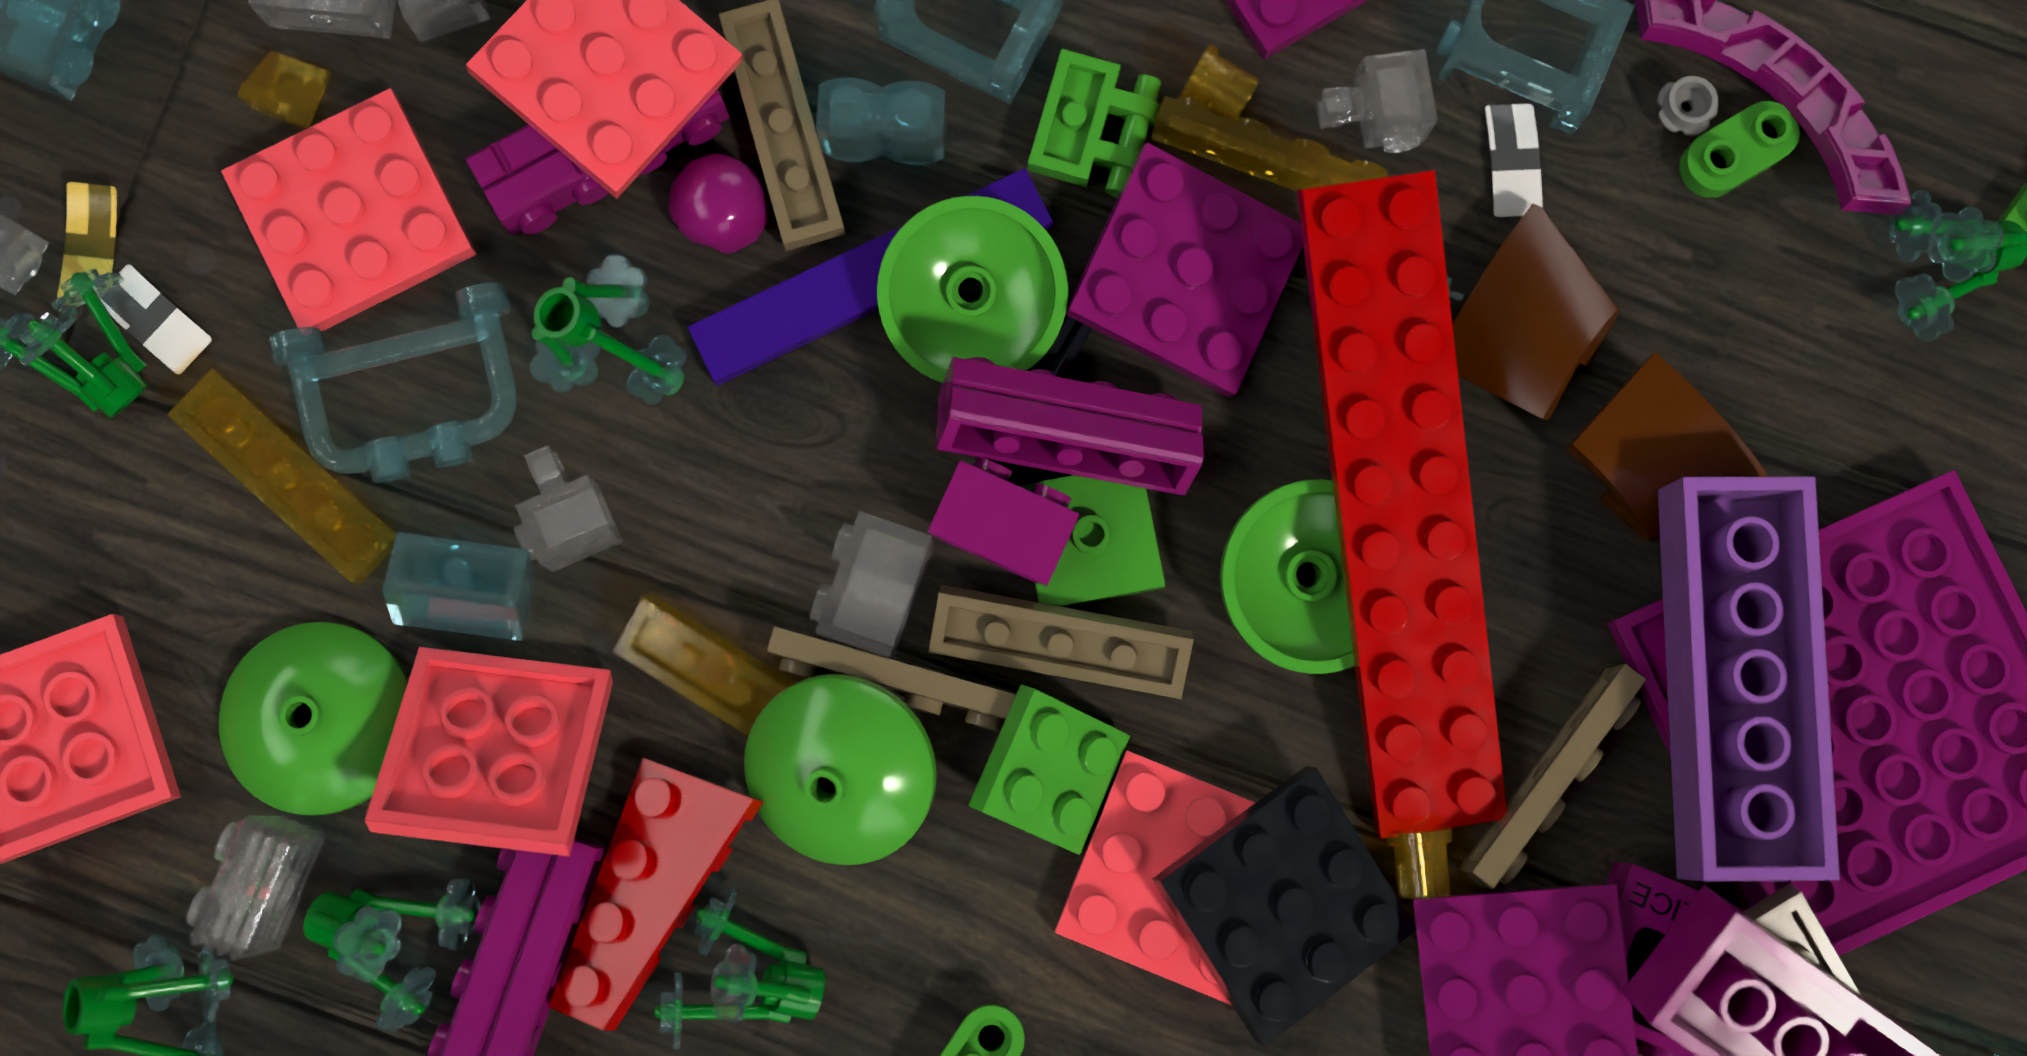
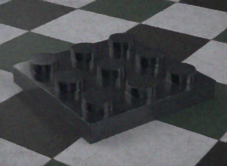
[1152,766,1416,1047]

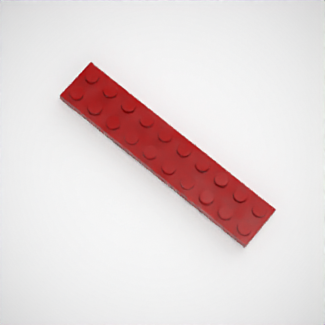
[1297,170,1507,839]

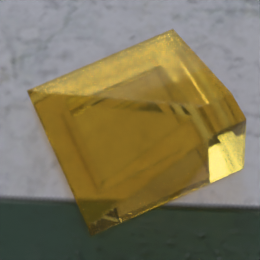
[237,51,331,129]

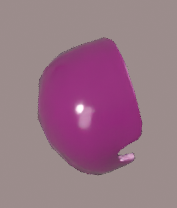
[668,153,771,254]

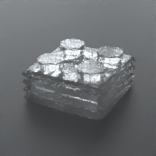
[187,816,326,961]

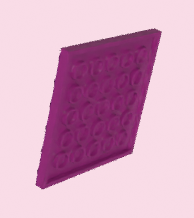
[1607,470,2027,956]

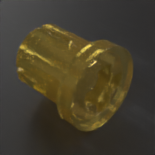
[1178,43,1260,123]
[1386,827,1453,899]

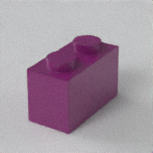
[928,457,1080,587]

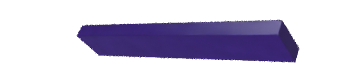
[688,168,1053,386]

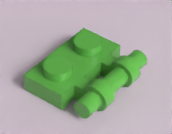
[1027,49,1161,198]

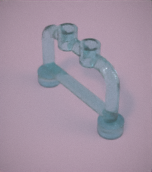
[268,282,517,483]

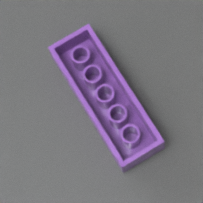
[1658,477,1840,881]

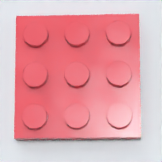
[466,0,743,199]
[221,88,477,338]
[0,614,181,864]
[365,647,613,856]
[1054,750,1256,1005]

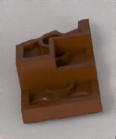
[1452,203,1620,420]
[1565,352,1769,541]

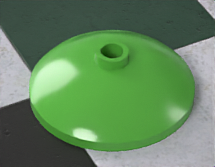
[877,196,1068,383]
[1220,479,1355,674]
[219,622,409,815]
[744,674,937,865]

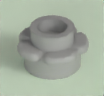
[1657,76,1718,136]

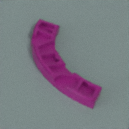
[1635,0,1912,215]

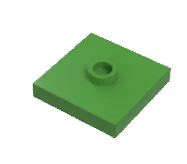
[1018,475,1166,607]

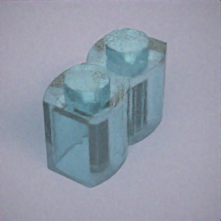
[816,77,947,165]

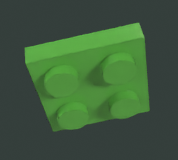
[968,685,1130,855]

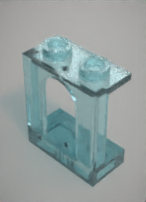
[874,0,1066,105]
[1436,0,1635,135]

